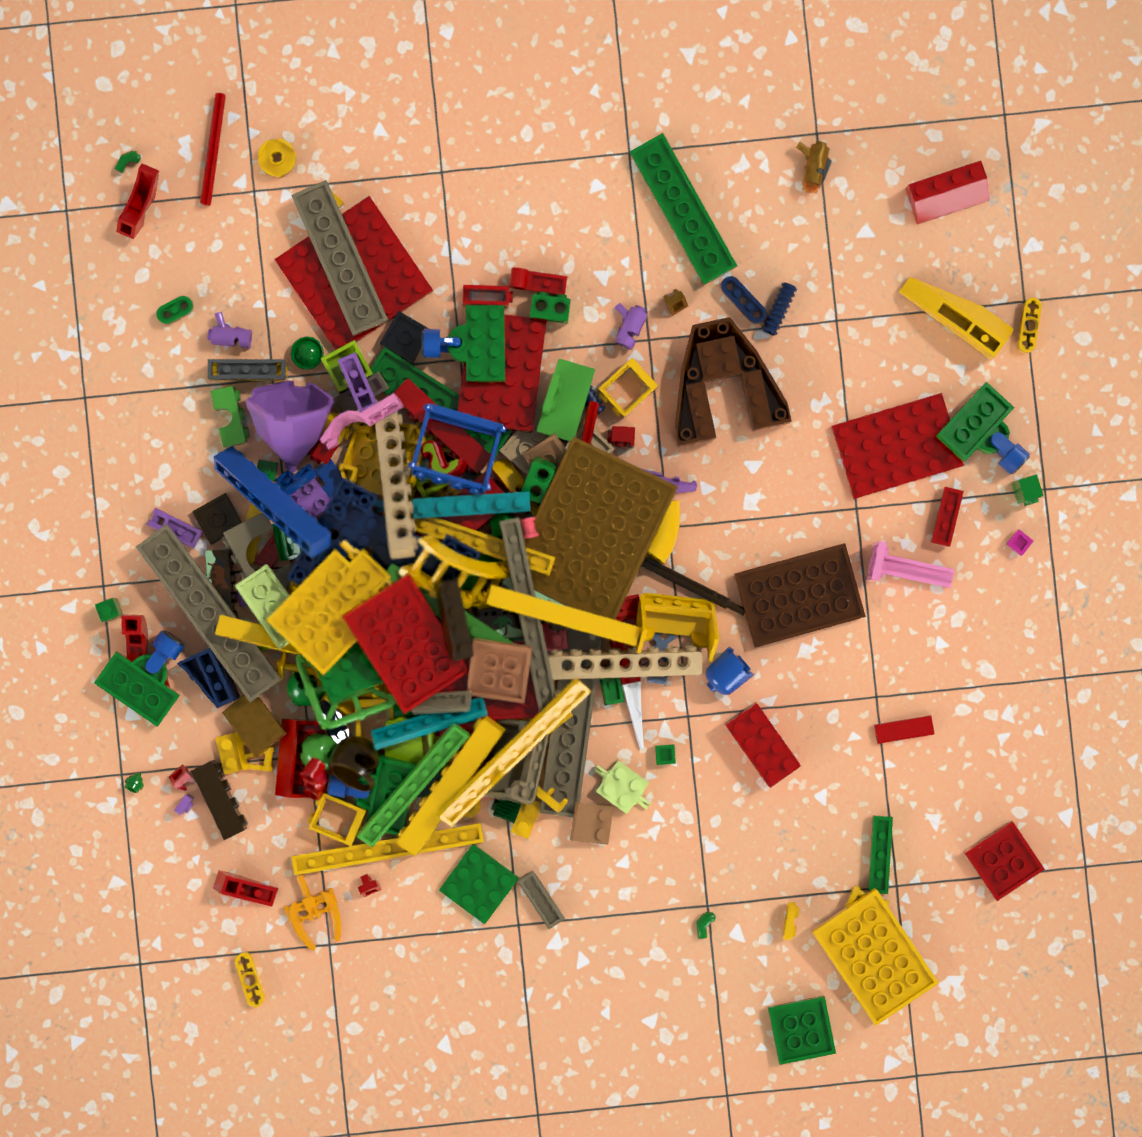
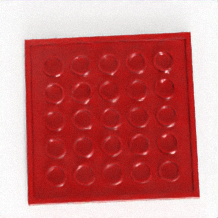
[274,196,433,350]

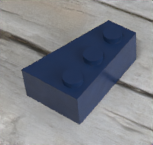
[177,648,240,708]

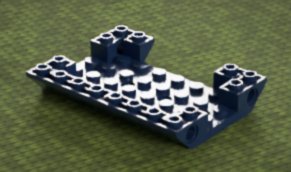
[287,477,481,623]

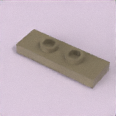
[412,691,472,714]
[517,870,565,929]

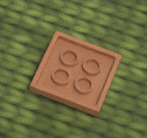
[467,638,532,703]

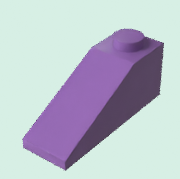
[338,353,377,413]

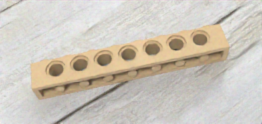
[375,411,418,559]
[547,645,702,680]

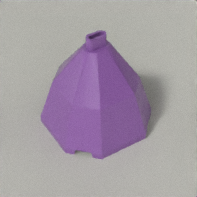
[246,380,334,472]

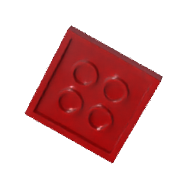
[964,821,1045,901]

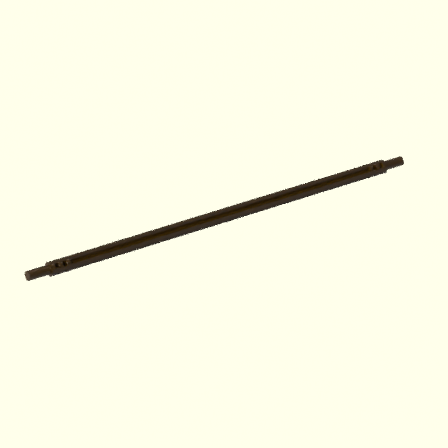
[443,453,745,616]

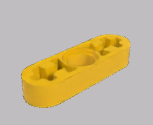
[1017,297,1042,353]
[235,952,265,1007]

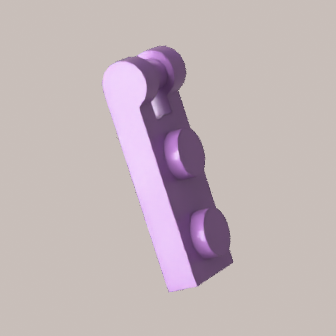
[147,508,203,549]

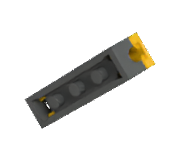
[208,359,288,381]

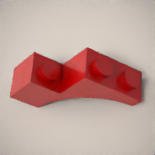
[116,163,159,239]

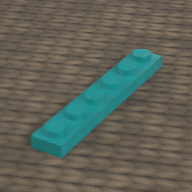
[412,492,530,518]
[371,697,488,750]

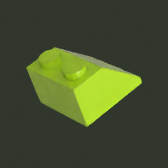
[321,340,373,394]

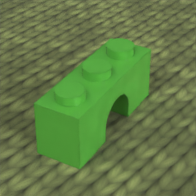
[210,386,250,448]

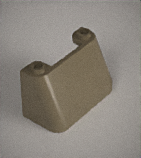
[484,719,548,804]

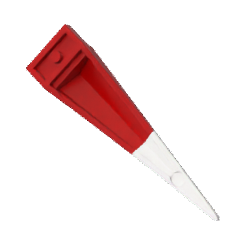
[609,594,644,750]

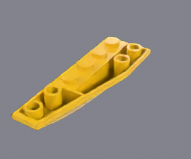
[899,276,1014,360]

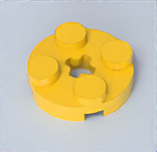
[258,138,297,178]

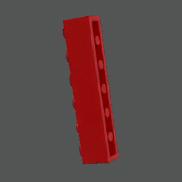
[394,378,490,474]

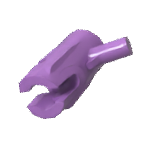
[615,303,648,350]
[207,312,252,349]

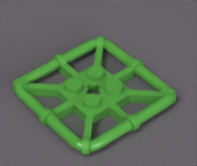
[296,654,397,730]

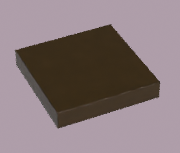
[192,493,243,545]

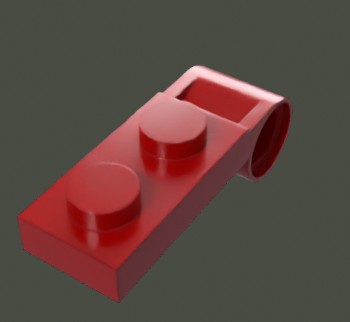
[509,267,568,295]

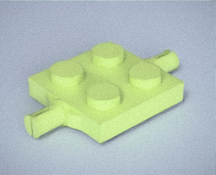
[593,760,651,814]

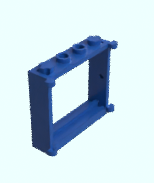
[407,403,507,495]

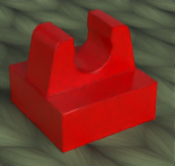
[169,764,195,791]
[358,874,382,897]

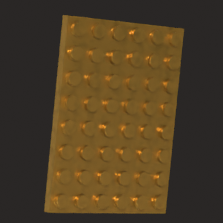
[510,437,679,620]

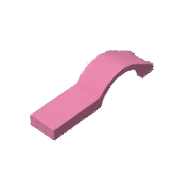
[320,393,404,450]

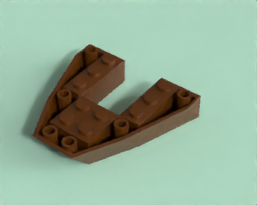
[675,317,792,447]

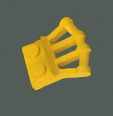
[215,732,274,775]

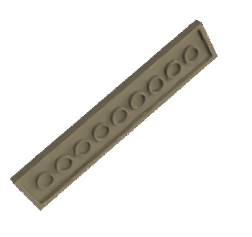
[136,524,282,702]
[540,627,603,817]

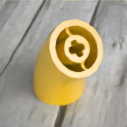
[647,500,680,565]

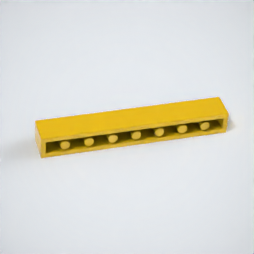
[397,716,506,856]

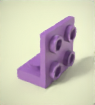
[290,478,330,517]

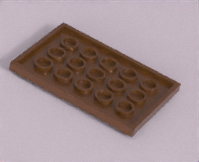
[734,543,866,648]

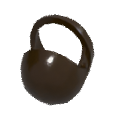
[328,736,380,792]

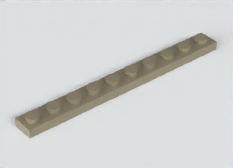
[499,518,556,713]

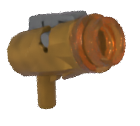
[796,141,832,193]

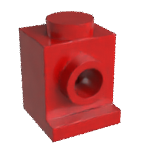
[607,426,635,448]

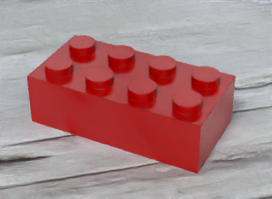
[724,702,801,788]

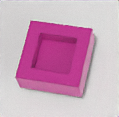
[1006,529,1034,556]

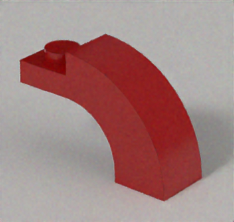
[121,614,148,662]

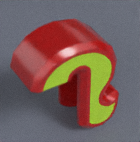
[421,440,467,478]

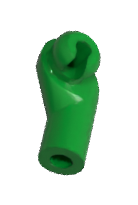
[114,150,141,173]
[696,912,716,939]

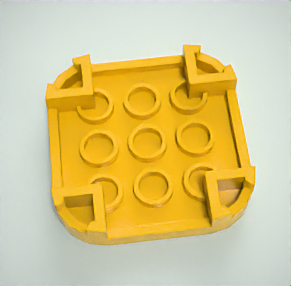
[339,422,427,500]

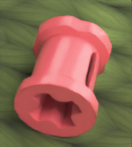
[520,517,539,539]

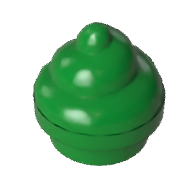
[124,773,144,793]

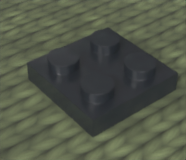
[380,311,429,364]

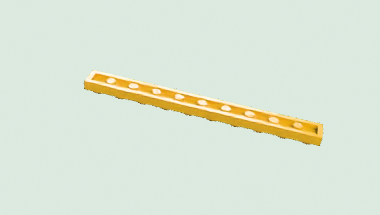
[437,678,591,827]
[291,823,484,876]

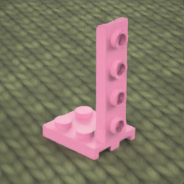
[866,541,955,588]

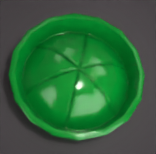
[290,336,324,370]

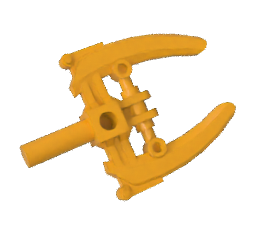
[284,874,341,951]

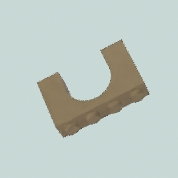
[221,513,293,588]

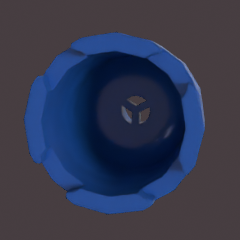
[705,646,755,695]

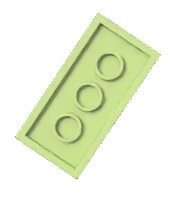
[235,564,289,649]

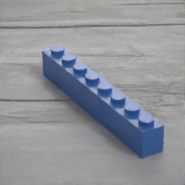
[213,446,331,558]

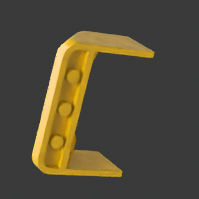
[636,593,720,662]

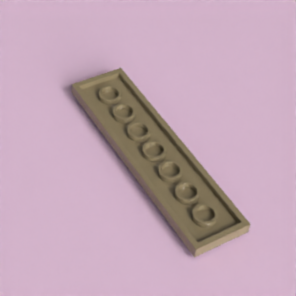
[291,180,389,336]

